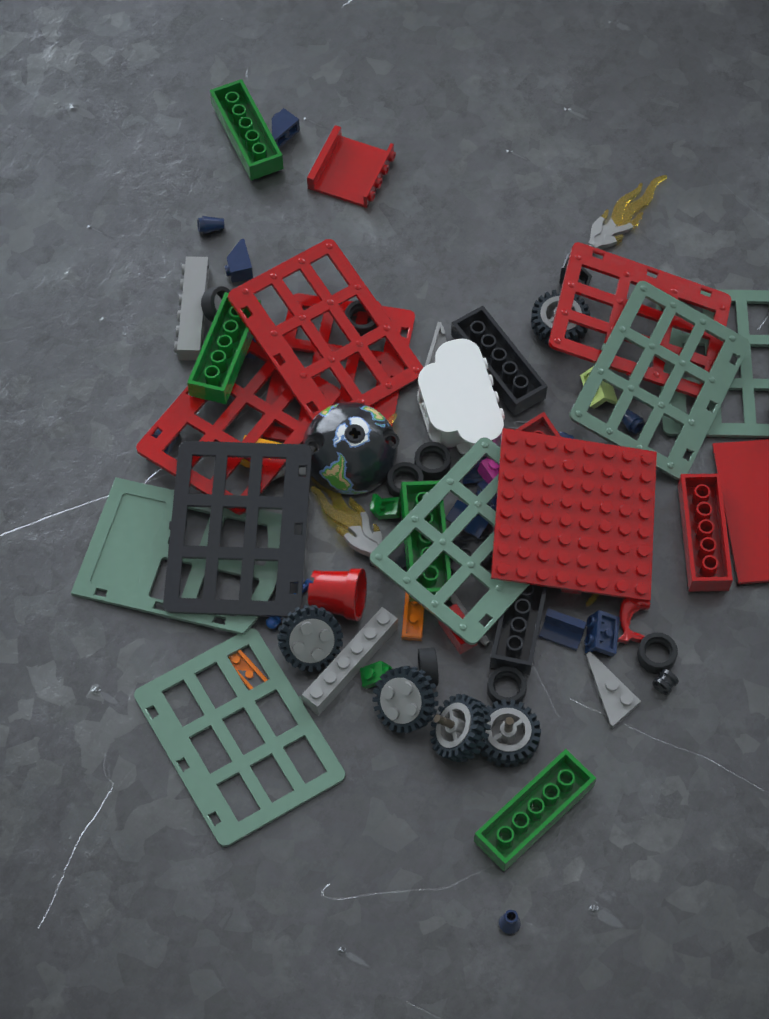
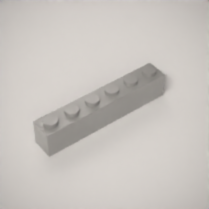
[174,256,210,360]
[302,607,398,716]

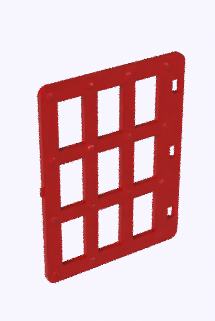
[228,239,424,421]
[549,242,731,398]
[261,293,415,446]
[136,340,340,515]

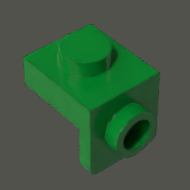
[370,494,401,520]
[360,661,392,689]

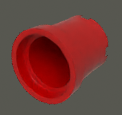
[308,569,367,621]

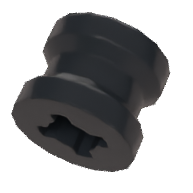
[652,669,679,695]

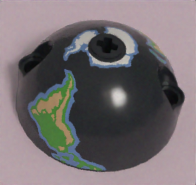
[303,402,400,495]

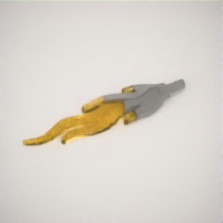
[588,175,667,249]
[310,476,382,557]

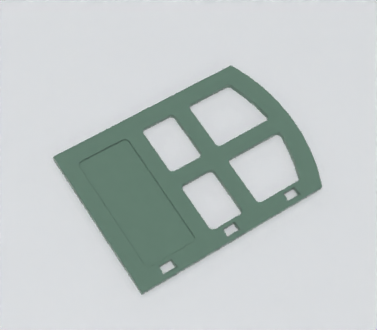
[71,477,282,635]

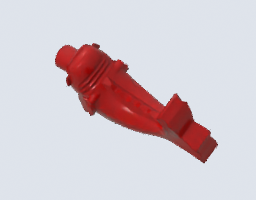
[618,598,651,644]

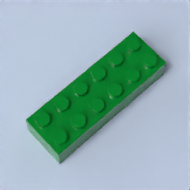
[210,79,284,180]
[187,292,261,404]
[400,480,451,602]
[474,749,597,872]

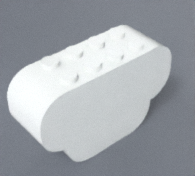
[417,339,505,457]

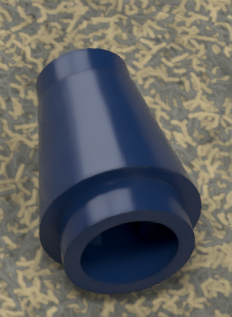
[197,216,225,234]
[622,409,645,434]
[499,910,521,934]

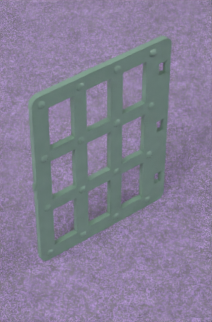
[569,281,749,480]
[656,289,769,438]
[370,437,530,645]
[134,628,345,847]

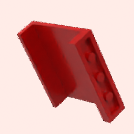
[307,125,396,208]

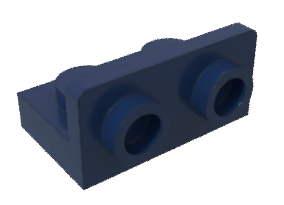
[584,610,620,657]

